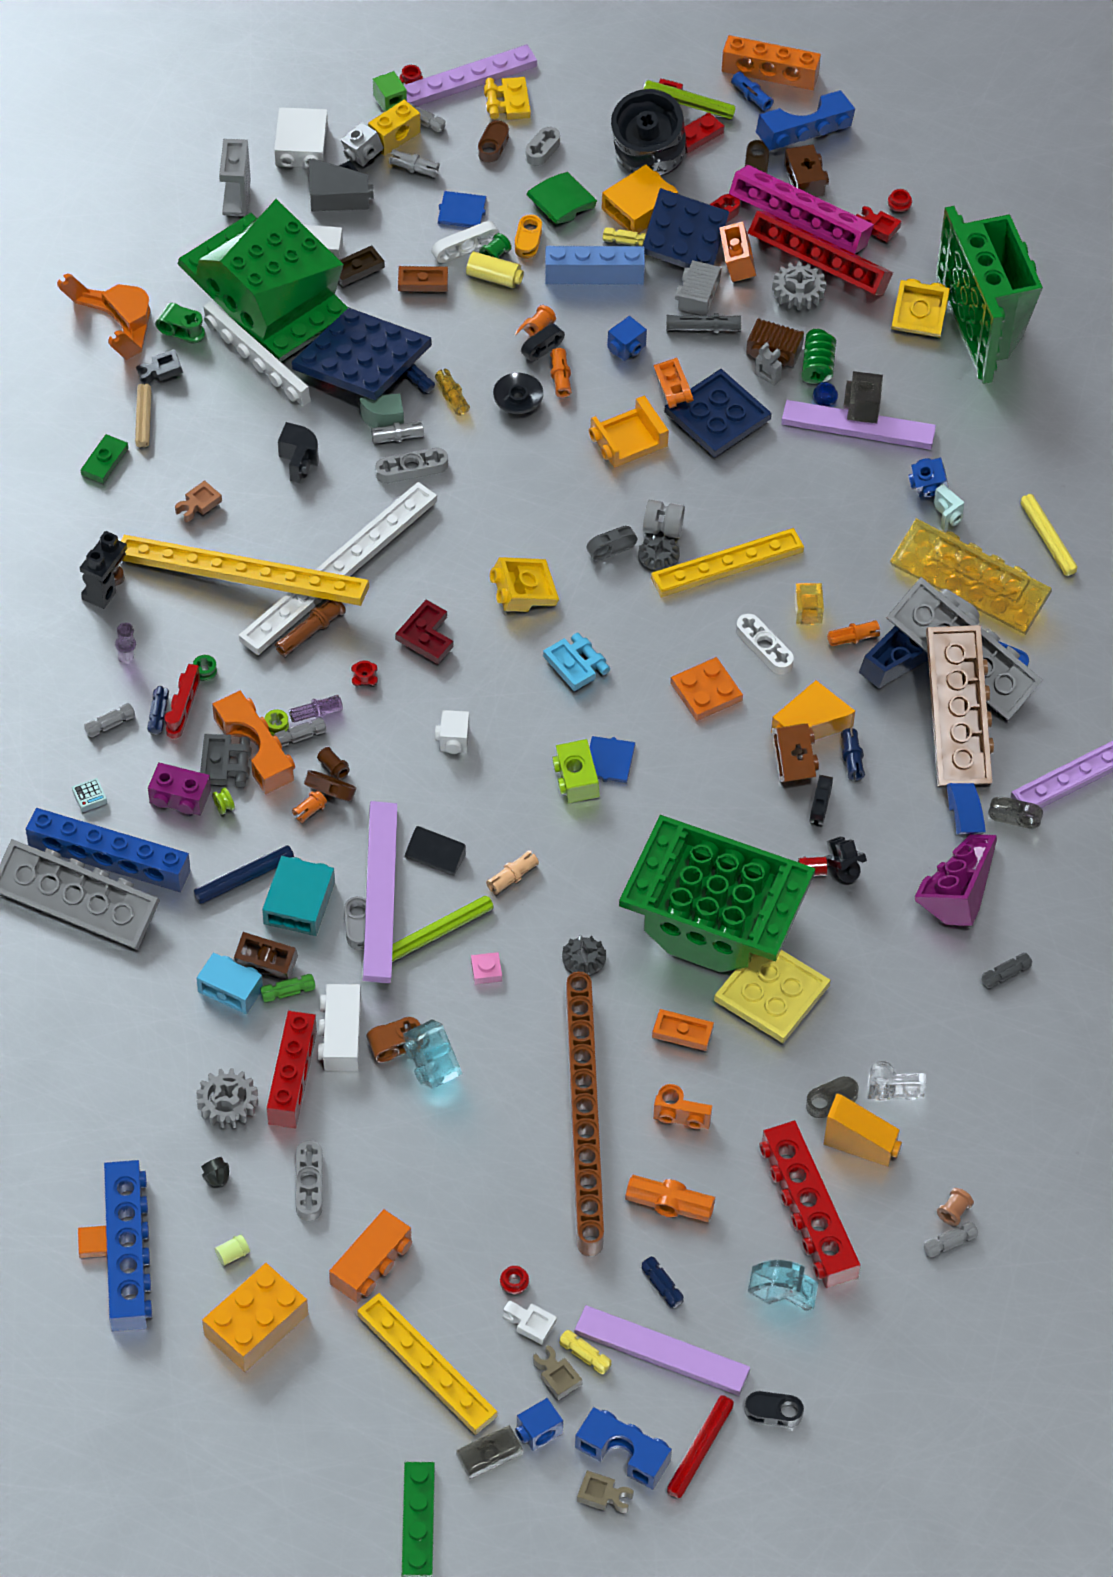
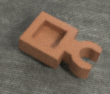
[175,480,222,522]

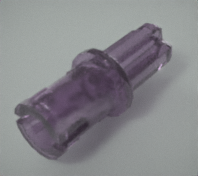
[115,623,136,664]
[289,694,343,723]

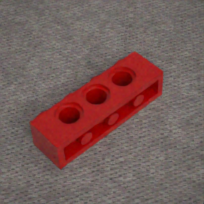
[267,1011,317,1129]

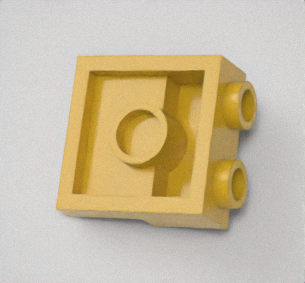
[891,279,950,338]
[490,557,559,612]

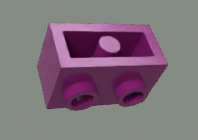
[148,762,211,816]

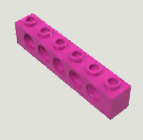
[729,165,874,254]

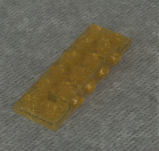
[890,518,1052,635]

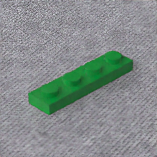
[402,1462,435,1577]

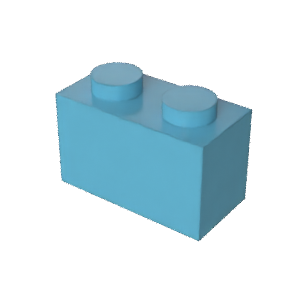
[196,952,263,1015]

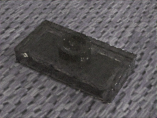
[456,1425,523,1479]

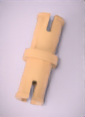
[486,850,539,895]

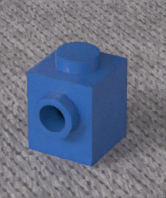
[607,316,647,361]

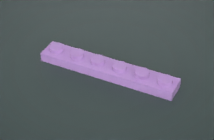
[404,45,537,107]

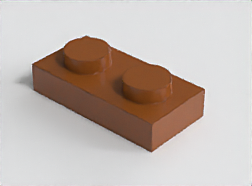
[398,266,448,292]

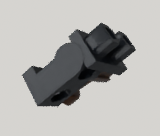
[80,531,127,609]

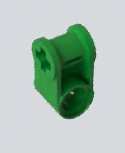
[155,302,205,344]

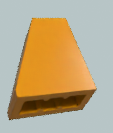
[771,680,855,746]
[823,1093,902,1167]

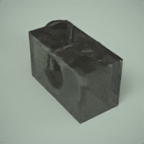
[843,371,883,423]

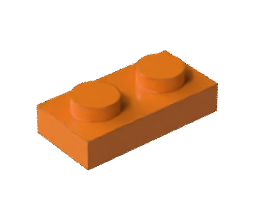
[652,1009,714,1051]

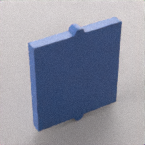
[438,191,486,228]
[589,736,635,783]

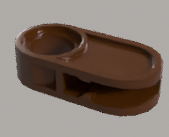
[478,121,509,163]
[304,770,357,801]

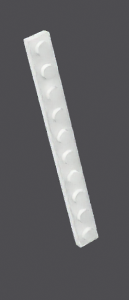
[239,482,437,655]

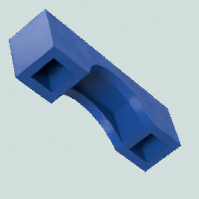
[756,90,855,151]

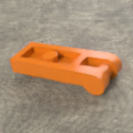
[653,358,694,409]

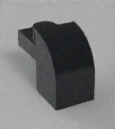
[278,422,319,483]

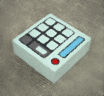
[72,778,107,813]

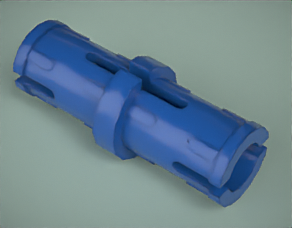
[731,72,774,111]

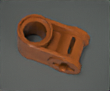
[366,1017,423,1063]

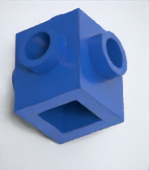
[908,457,949,497]

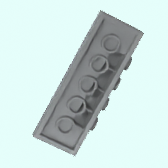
[886,577,1043,721]
[0,839,160,951]

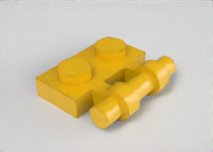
[484,77,530,120]

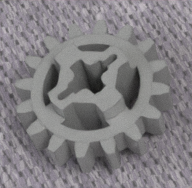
[772,262,826,310]
[196,1068,258,1128]

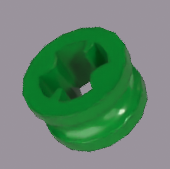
[193,655,217,681]

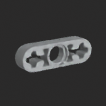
[375,448,448,483]
[296,1140,323,1221]

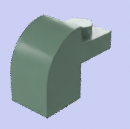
[360,393,404,428]

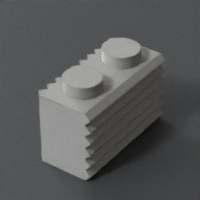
[675,260,721,316]

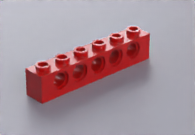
[748,211,894,295]
[759,1120,861,1289]

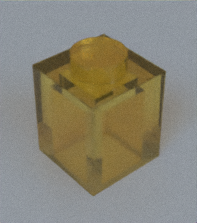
[794,583,824,625]

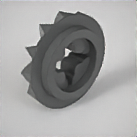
[638,535,680,571]
[562,934,606,975]

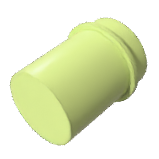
[215,1234,250,1266]

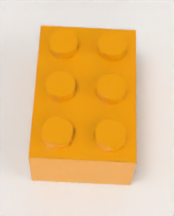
[202,1263,309,1372]

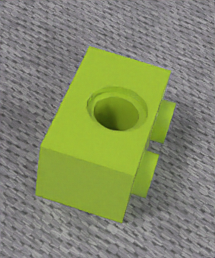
[552,739,600,804]

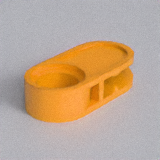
[515,215,542,259]

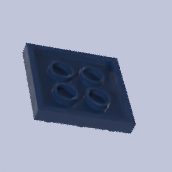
[642,188,729,268]
[664,369,772,457]

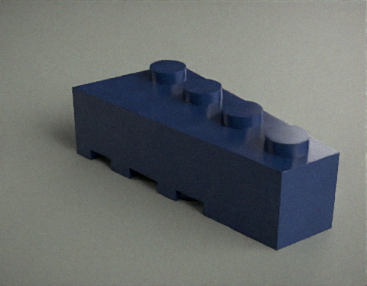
[859,626,928,688]

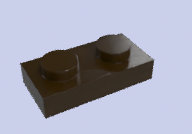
[338,245,385,287]

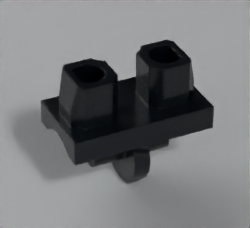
[824,836,867,883]

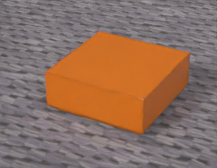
[78,1226,107,1258]

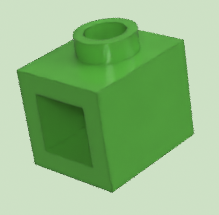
[373,71,407,112]

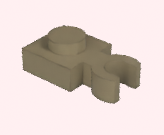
[533,1345,582,1400]
[577,1470,634,1513]

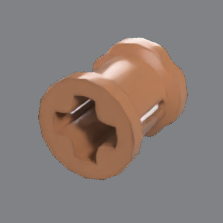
[937,1188,974,1226]

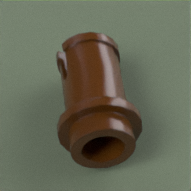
[317,747,350,780]

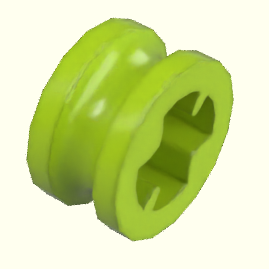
[265,709,289,736]
[212,787,235,815]

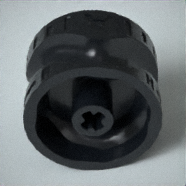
[611,89,687,176]

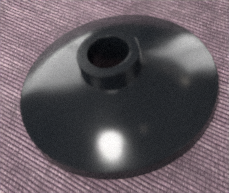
[493,373,544,414]

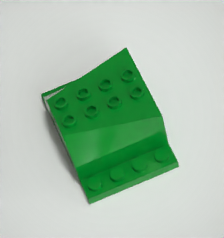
[177,199,348,362]
[936,206,1043,384]
[619,815,815,972]

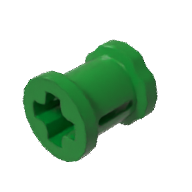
[479,233,512,258]

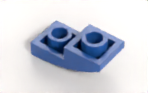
[947,783,986,835]

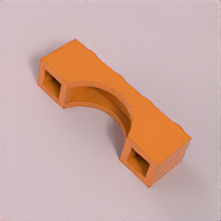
[212,690,295,795]

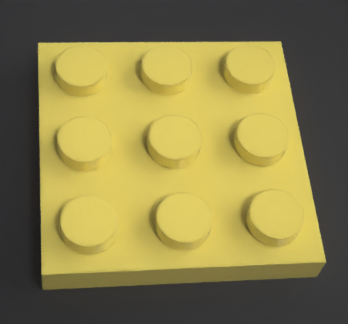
[714,950,831,1044]

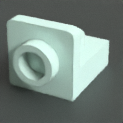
[934,484,964,531]

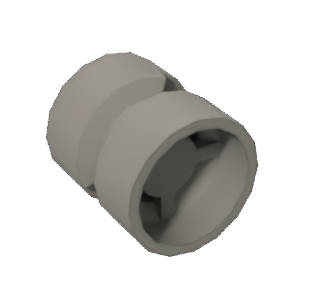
[643,499,685,538]

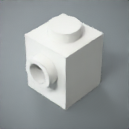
[435,710,469,754]

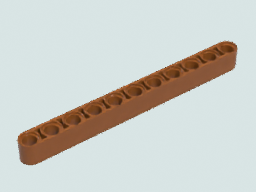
[566,971,604,1257]

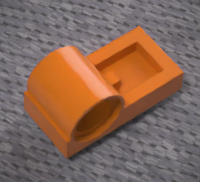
[653,1084,712,1129]

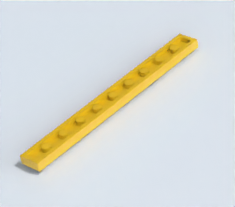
[121,534,369,606]

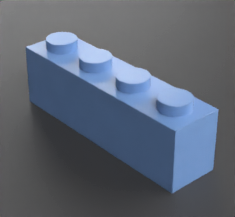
[545,246,645,285]

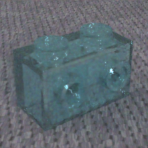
[403,1019,463,1089]

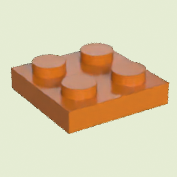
[670,657,743,721]

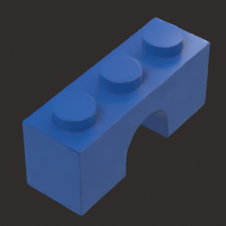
[575,1407,672,1490]

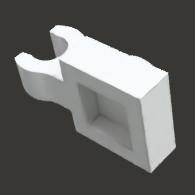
[502,1301,557,1345]

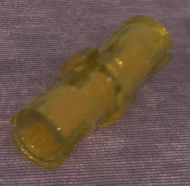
[435,368,470,416]

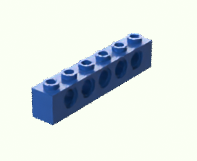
[25,808,191,893]
[104,1160,152,1332]

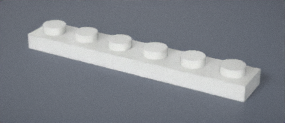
[203,301,311,406]

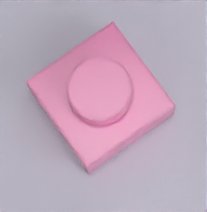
[471,952,502,984]

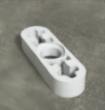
[431,221,500,263]
[736,614,794,675]

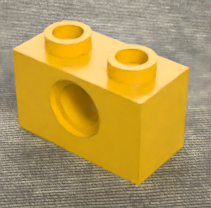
[368,99,421,156]

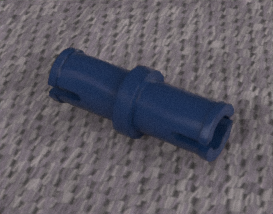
[841,728,865,781]

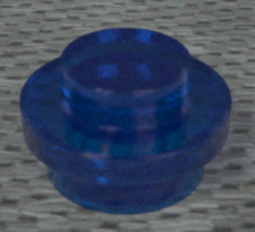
[813,382,838,406]

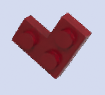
[395,599,453,664]

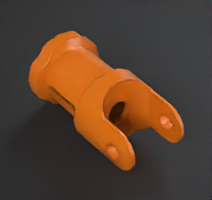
[515,305,556,336]

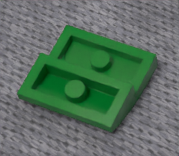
[526,172,597,224]

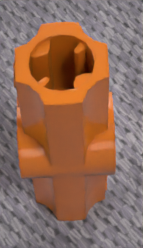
[625,1174,716,1223]

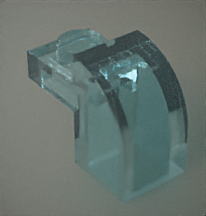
[748,1260,819,1311]

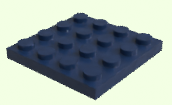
[291,308,432,400]

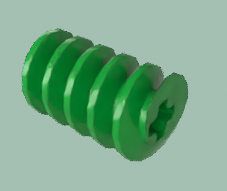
[801,329,837,384]

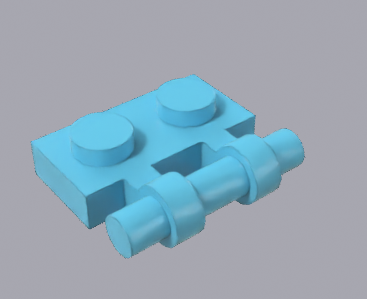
[543,633,610,691]

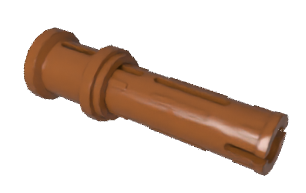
[275,600,346,657]

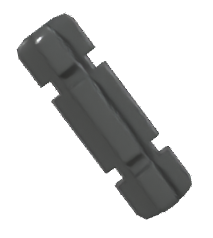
[981,953,1032,988]

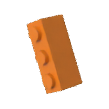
[329,1209,412,1303]

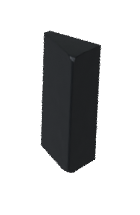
[405,826,466,876]

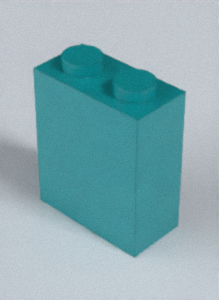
[262,856,335,936]

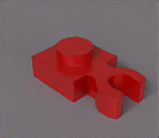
[855,206,901,242]

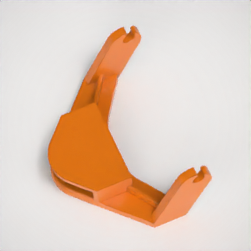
[57,273,150,360]

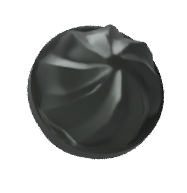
[201,1157,229,1186]

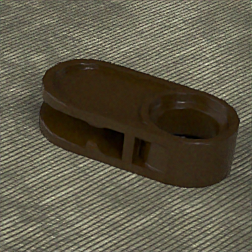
[745,140,769,173]

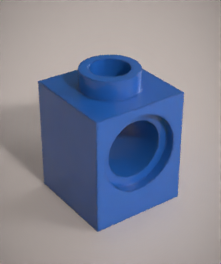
[515,1398,563,1451]

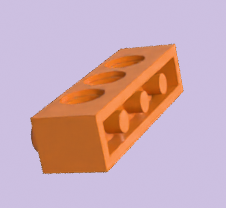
[721,35,821,91]

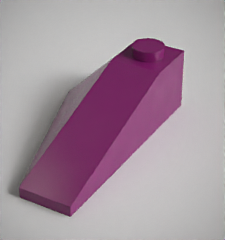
[915,834,997,926]

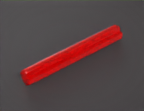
[667,1395,734,1499]

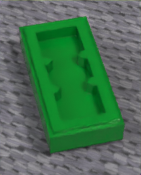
[80,434,129,484]

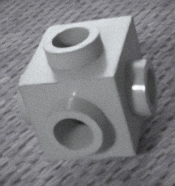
[341,122,384,166]

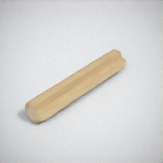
[135,384,151,448]

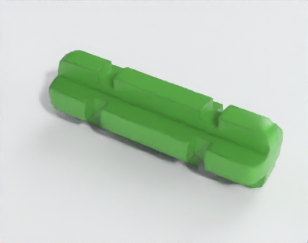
[260,974,315,1002]

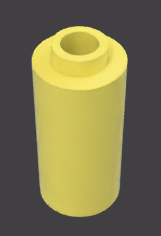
[466,251,524,288]

